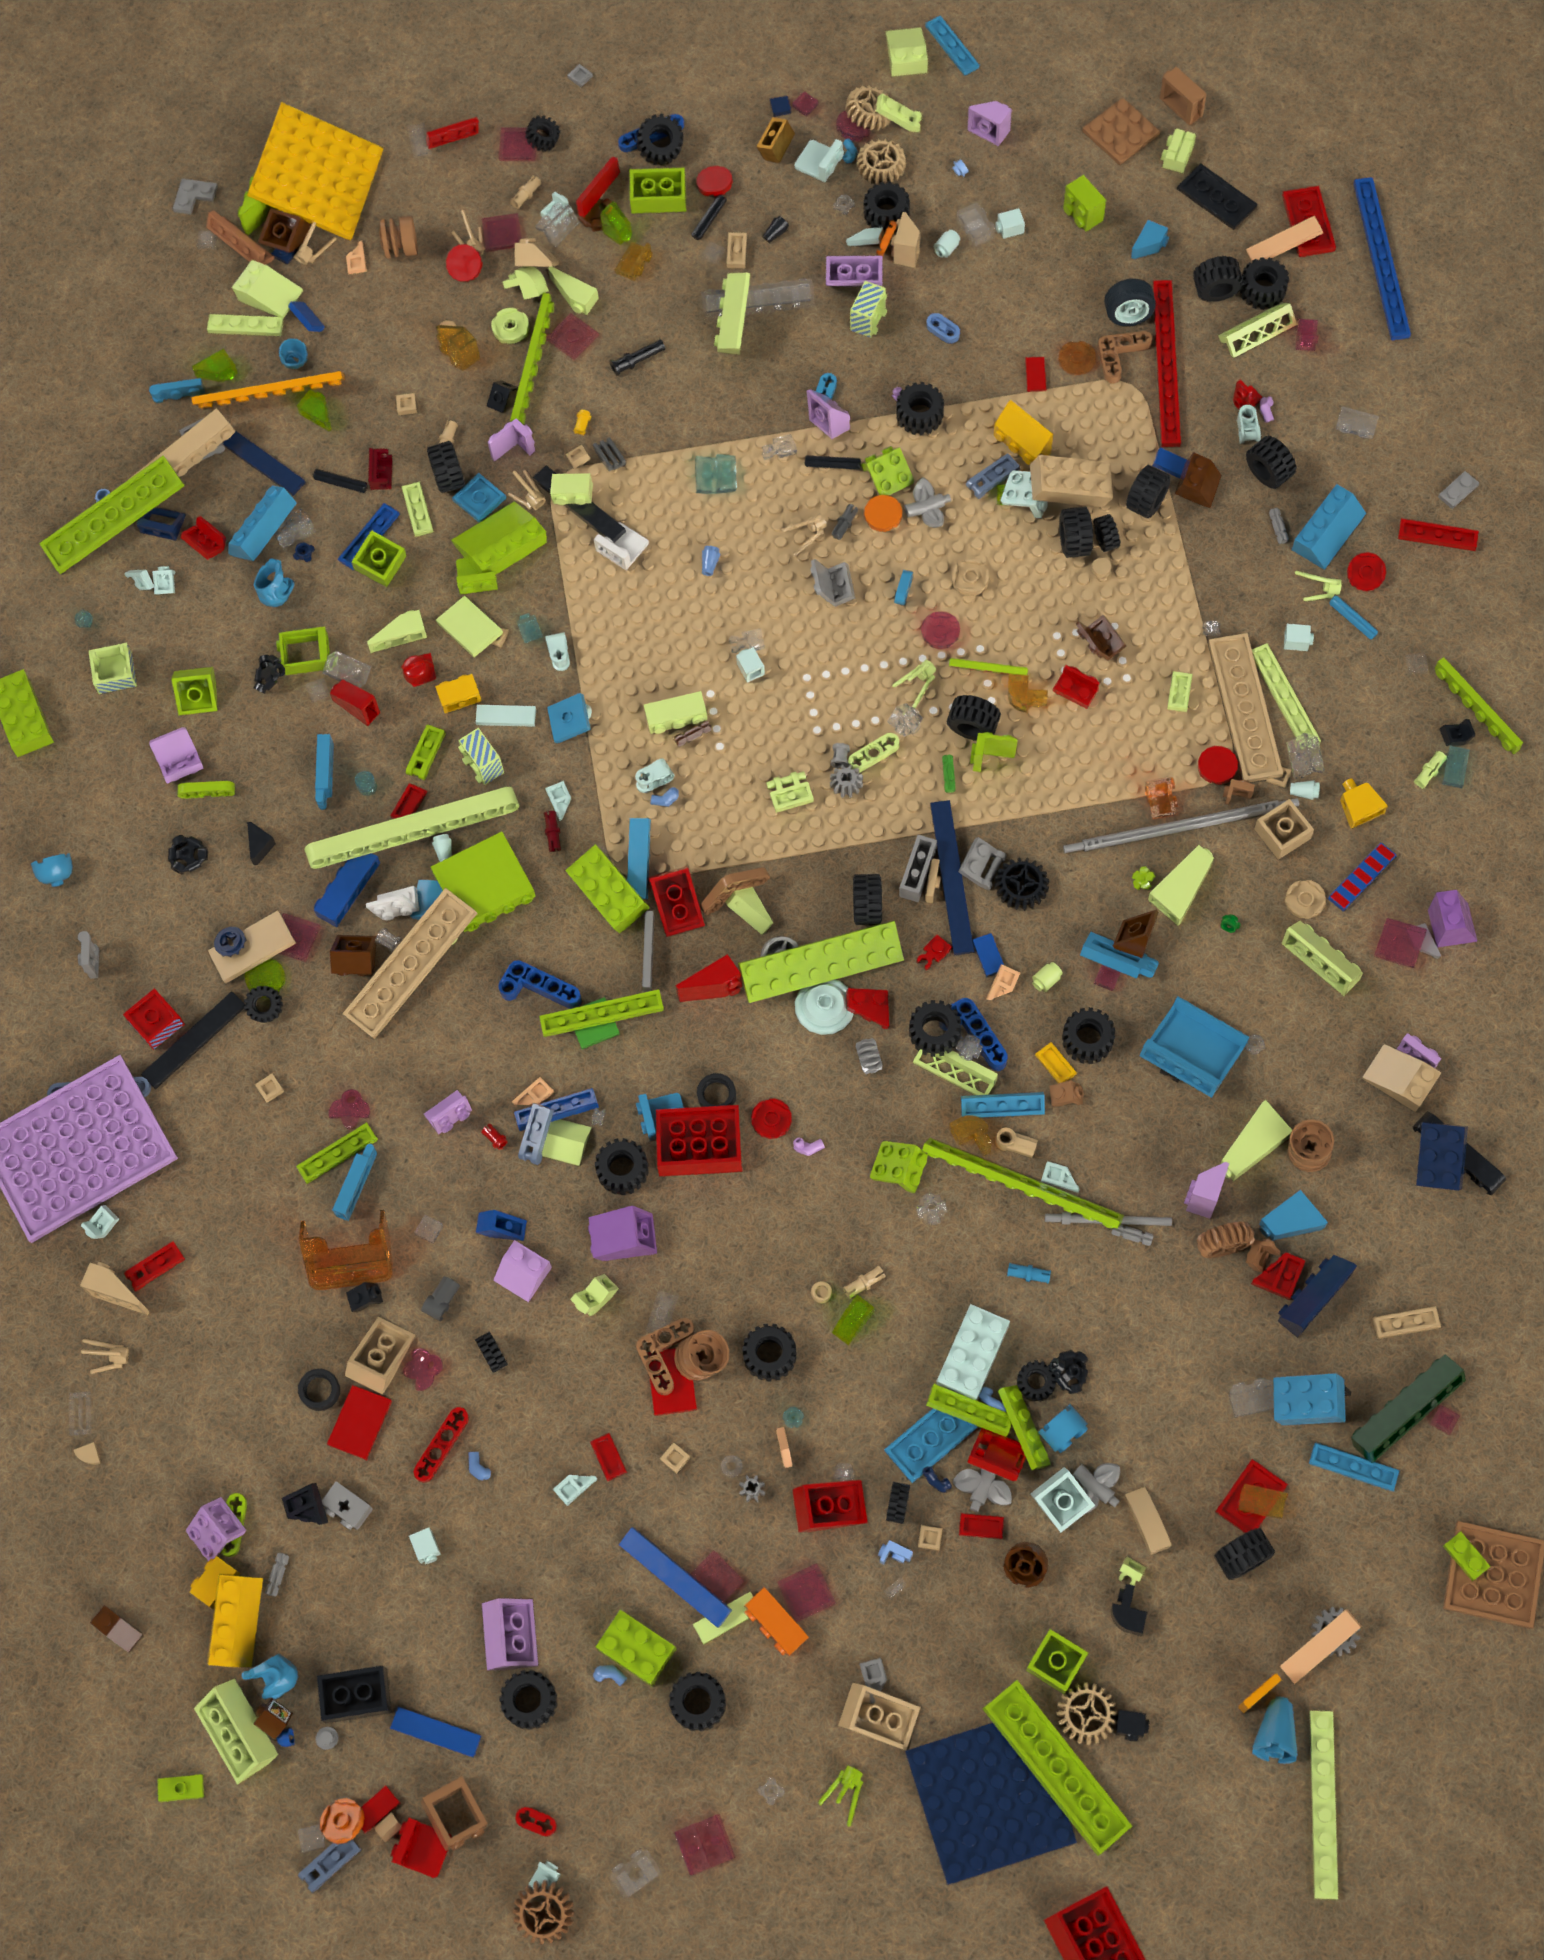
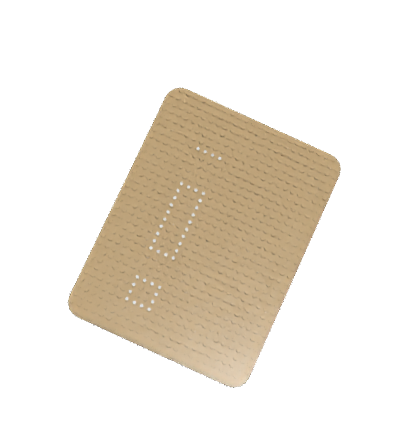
[551,380,1233,877]

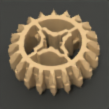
[846,85,891,131]
[857,138,906,185]
[1057,1682,1118,1745]

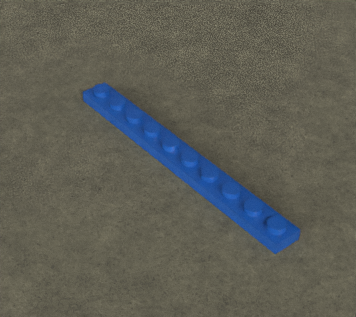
[1353,177,1411,340]

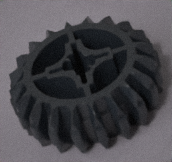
[995,857,1049,911]

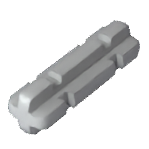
[1269,508,1289,544]
[1112,1224,1153,1246]
[265,1553,289,1596]

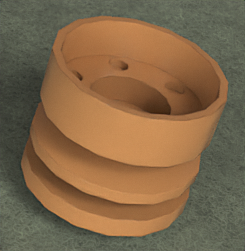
[379,215,418,259]
[1288,1119,1334,1172]
[674,1330,730,1381]

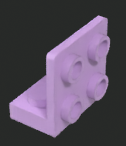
[424,1090,472,1134]
[186,1497,246,1561]

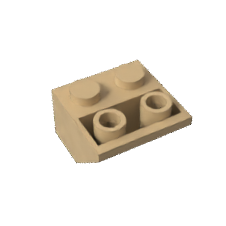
[891,212,920,268]

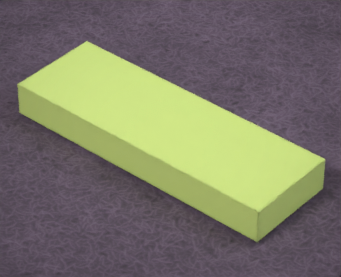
[401,482,434,537]
[693,1592,753,1644]

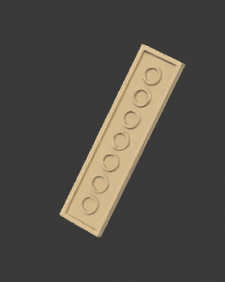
[1208,633,1283,782]
[343,888,477,1039]

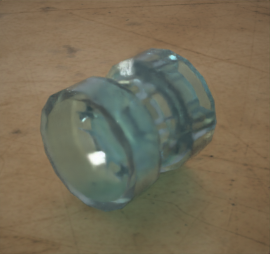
[355,771,377,796]

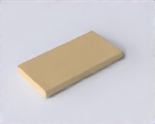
[208,910,296,984]

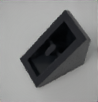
[247,822,276,865]

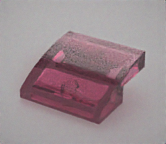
[674,1814,736,1876]

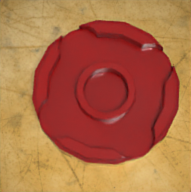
[696,166,733,197]
[446,244,483,282]
[1347,552,1387,592]
[1198,746,1238,785]
[751,1098,792,1139]

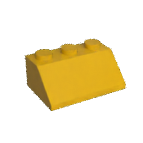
[993,400,1053,465]

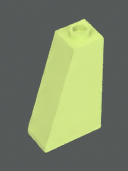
[1148,845,1214,926]
[1221,1100,1292,1181]

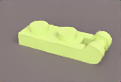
[876,93,922,132]

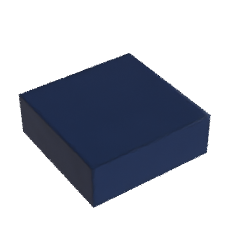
[770,96,791,117]

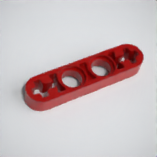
[414,1407,469,1483]

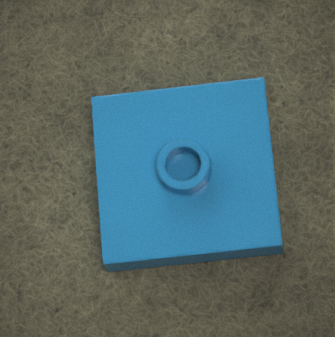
[452,473,506,523]
[547,693,591,743]

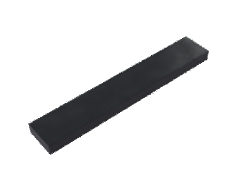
[533,465,626,543]
[141,991,245,1090]

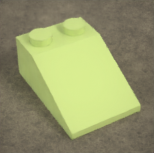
[886,28,928,76]
[232,260,303,319]

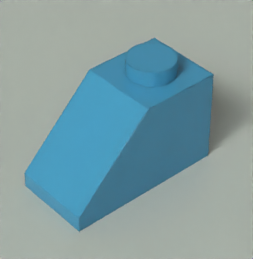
[1131,220,1169,259]

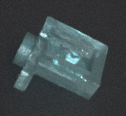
[516,613,543,644]

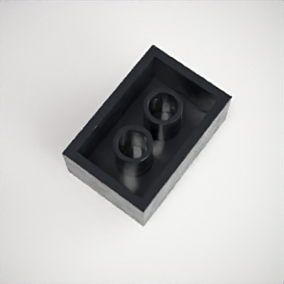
[317,1665,392,1724]

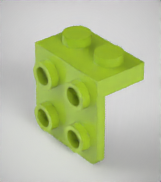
[861,446,914,495]
[456,558,498,595]
[970,732,1018,772]
[870,1141,928,1193]

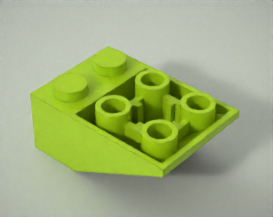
[238,171,278,236]

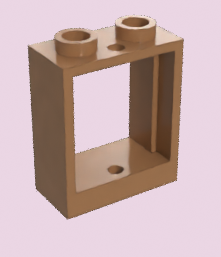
[1160,66,1207,126]
[420,1776,488,1851]

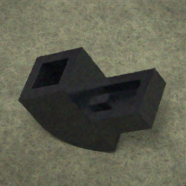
[1111,1584,1147,1636]

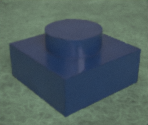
[271,248,297,265]

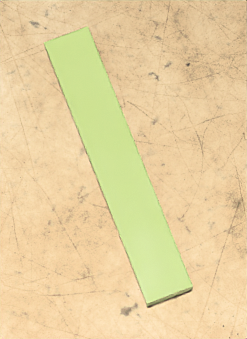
[1252,643,1321,750]

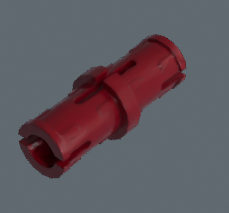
[544,810,561,852]

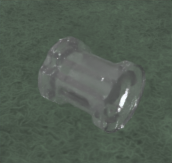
[375,928,403,953]

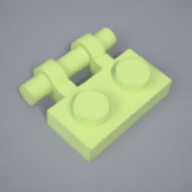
[766,771,814,813]

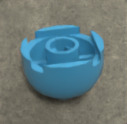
[31,853,73,887]

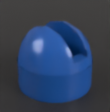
[277,1728,295,1747]

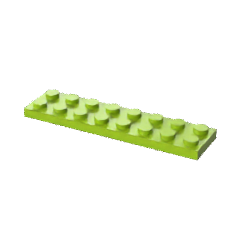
[39,455,185,574]
[738,921,904,1003]
[983,1680,1132,1856]

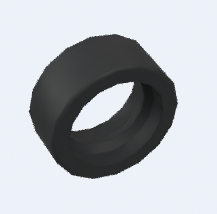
[697,1073,736,1107]
[298,1368,340,1411]

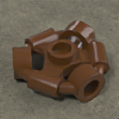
[576,198,614,232]

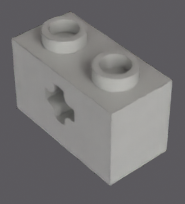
[322,1481,373,1531]

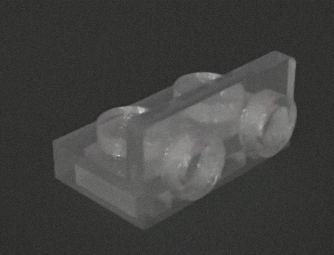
[535,202,579,247]

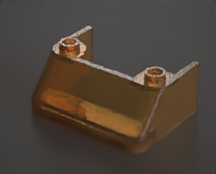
[299,1210,393,1290]

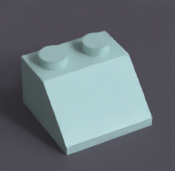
[1030,1467,1095,1532]

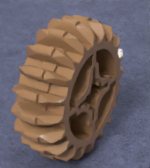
[1197,1221,1255,1259]
[512,1880,575,1944]

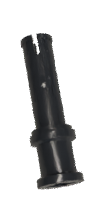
[609,339,665,376]

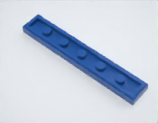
[619,1527,732,1628]

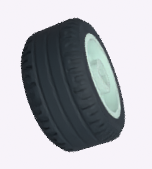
[1104,278,1156,326]

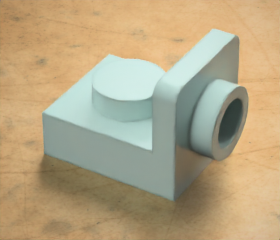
[152,566,175,594]
[529,1861,561,1898]

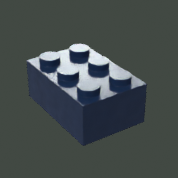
[1416,1122,1468,1190]

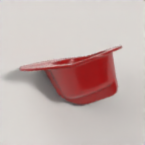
[401,653,436,687]

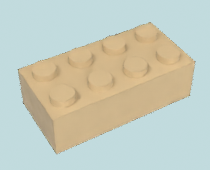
[1030,455,1113,507]

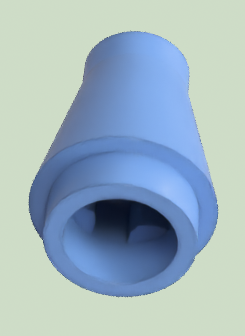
[702,546,721,576]

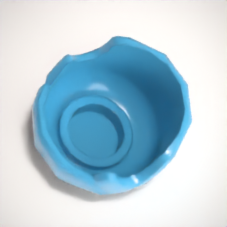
[279,338,307,369]

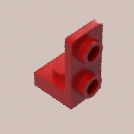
[1233,379,1263,410]

